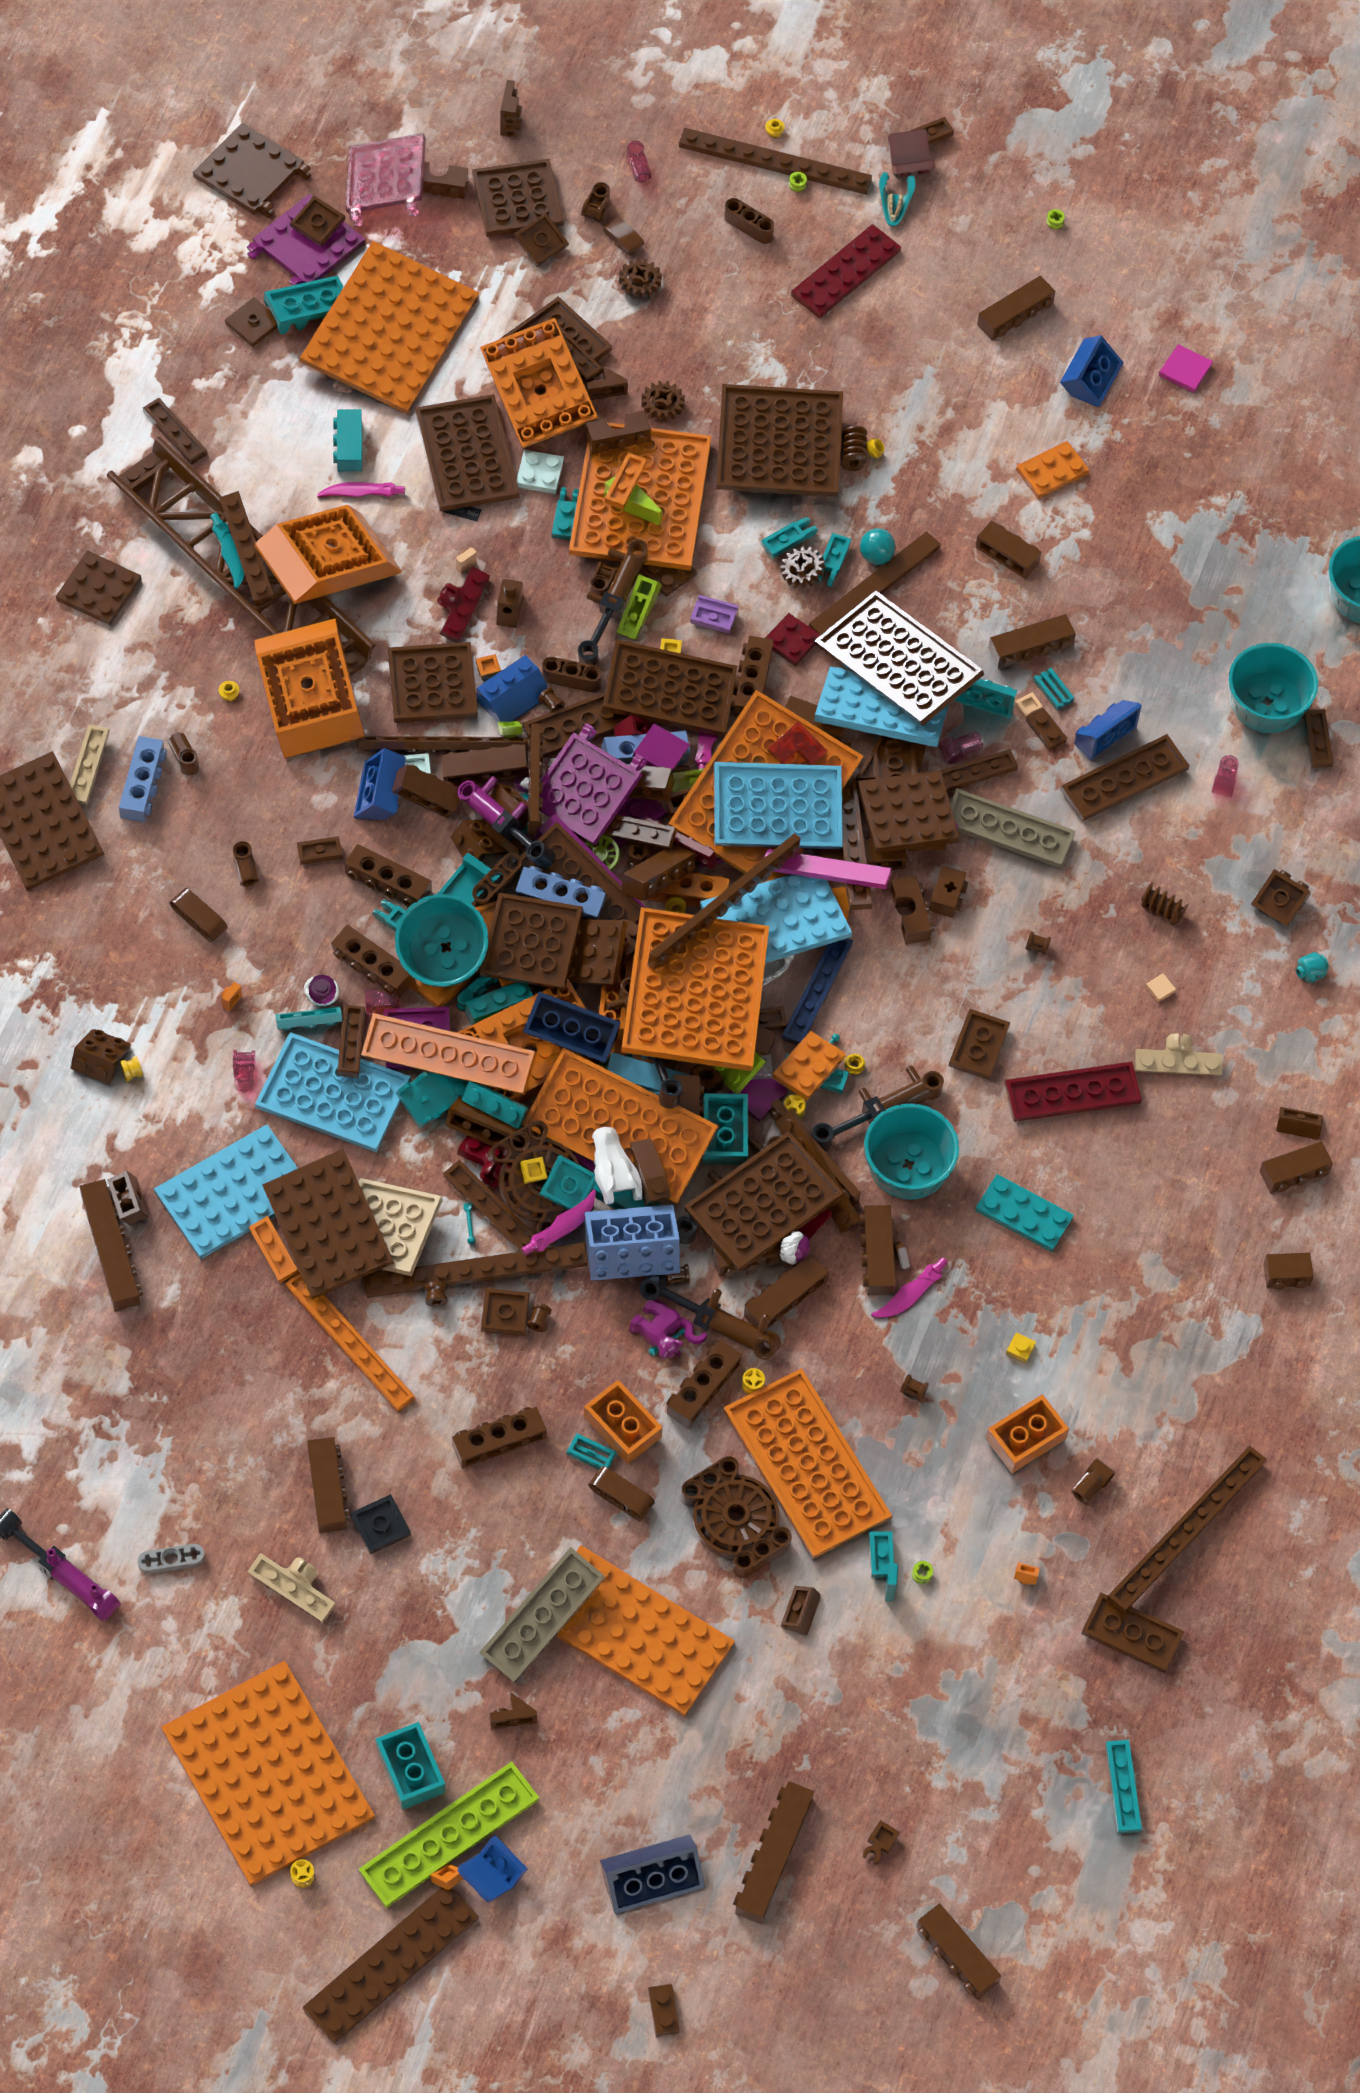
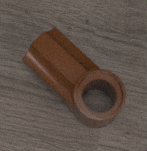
[167,732,199,776]
[233,841,259,887]
[1071,1458,1115,1504]

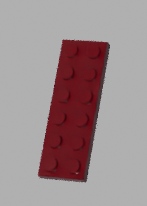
[791,224,901,319]
[1005,1061,1142,1122]

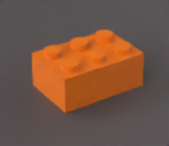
[583,1380,663,1465]
[985,1394,1069,1473]

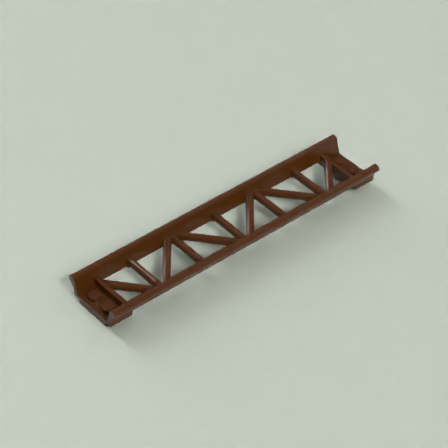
[107,437,376,677]

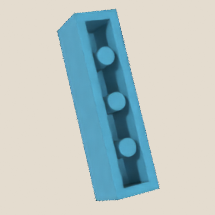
[605,1052,689,1096]

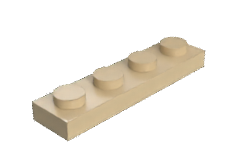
[70,724,110,805]

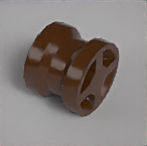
[424,1281,448,1307]

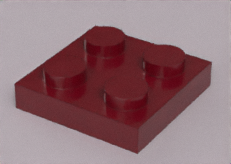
[765,613,821,666]

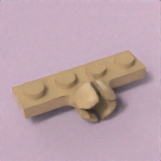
[1135,1033,1223,1076]
[247,1553,336,1623]

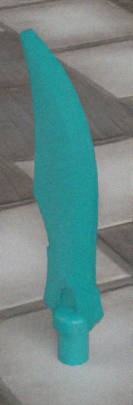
[210,513,244,589]

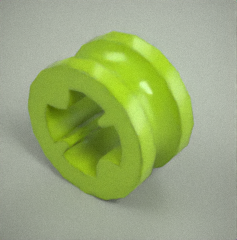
[789,172,807,192]
[1046,209,1065,229]
[911,1561,933,1584]

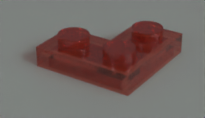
[767,721,828,765]

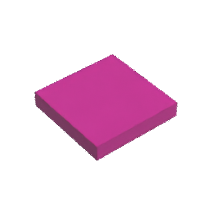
[1159,344,1213,393]

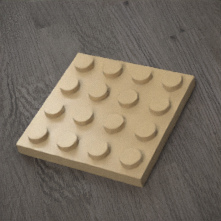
[358,1178,443,1276]

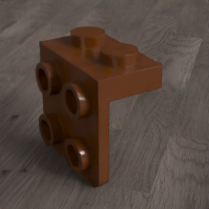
[451,819,510,862]
[70,1029,131,1085]

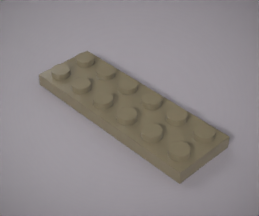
[950,789,1076,869]
[479,1547,606,1683]

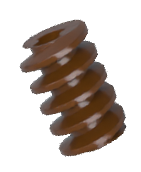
[841,426,867,471]
[1141,882,1189,925]

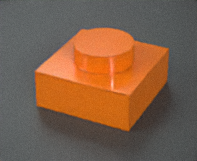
[476,654,501,680]
[221,982,242,1011]
[1014,1562,1040,1585]
[430,1863,463,1890]

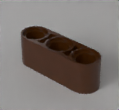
[724,198,774,244]
[542,657,601,692]
[472,853,523,906]
[169,888,228,942]
[588,1466,655,1521]

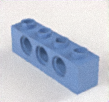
[601,731,691,766]
[119,736,167,822]
[516,866,607,920]

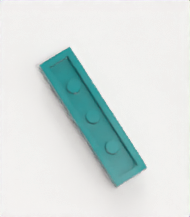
[1105,1740,1142,1834]

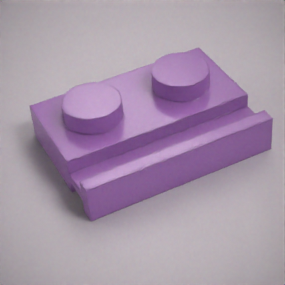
[690,595,738,634]

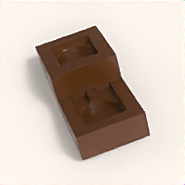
[603,217,645,254]

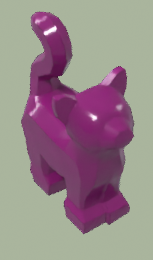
[629,1299,707,1359]

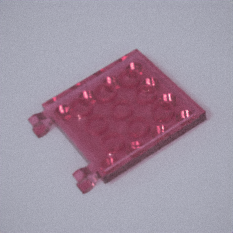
[345,133,426,227]

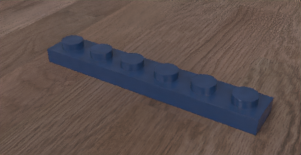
[782,938,853,1046]

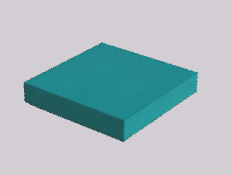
[539,1155,596,1210]

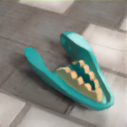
[879,172,915,226]

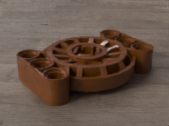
[487,1120,594,1234]
[681,1456,792,1578]

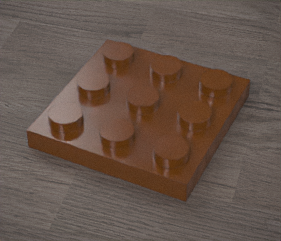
[56,550,142,625]
[567,919,628,986]

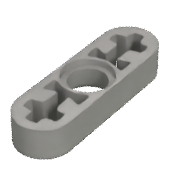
[138,1544,205,1575]

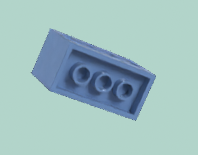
[585,1205,680,1281]

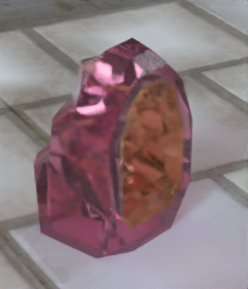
[365,989,400,1015]

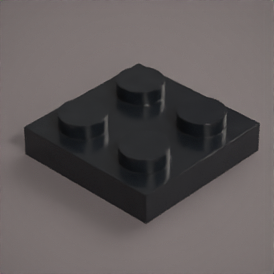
[350,1494,411,1554]

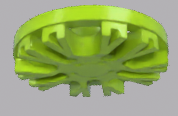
[585,835,620,871]

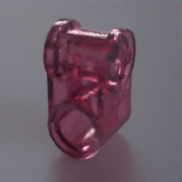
[1211,755,1239,798]
[233,1050,256,1093]

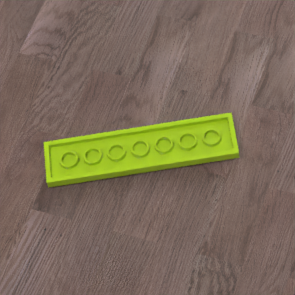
[358,1761,540,1909]

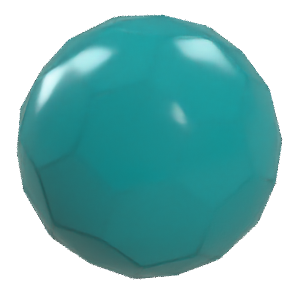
[859,528,896,565]

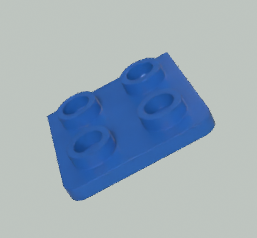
[457,1835,528,1902]

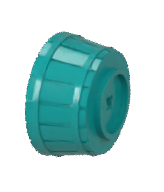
[1328,536,1360,623]
[1228,643,1318,733]
[395,894,488,987]
[864,1104,959,1200]

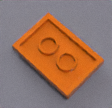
[1016,441,1089,499]
[772,1031,846,1101]

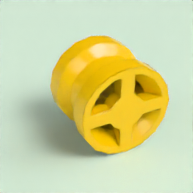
[120,1056,143,1082]
[784,1094,806,1120]
[742,1368,765,1395]
[290,1859,315,1888]

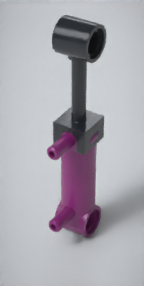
[458,776,555,869]
[0,1508,121,1622]

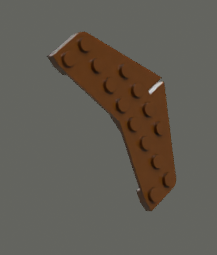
[856,735,946,851]

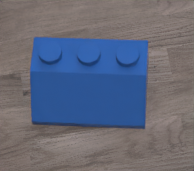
[1060,335,1124,407]
[477,655,549,723]
[1074,700,1142,761]
[353,748,406,820]

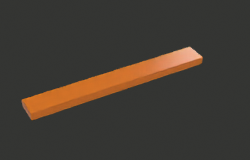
[285,1272,415,1413]

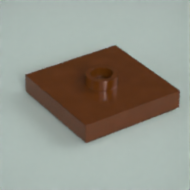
[290,196,346,247]
[514,212,569,267]
[225,297,278,347]
[481,1288,530,1336]

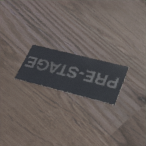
[443,506,482,522]

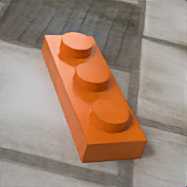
[604,453,647,510]
[249,1216,299,1283]

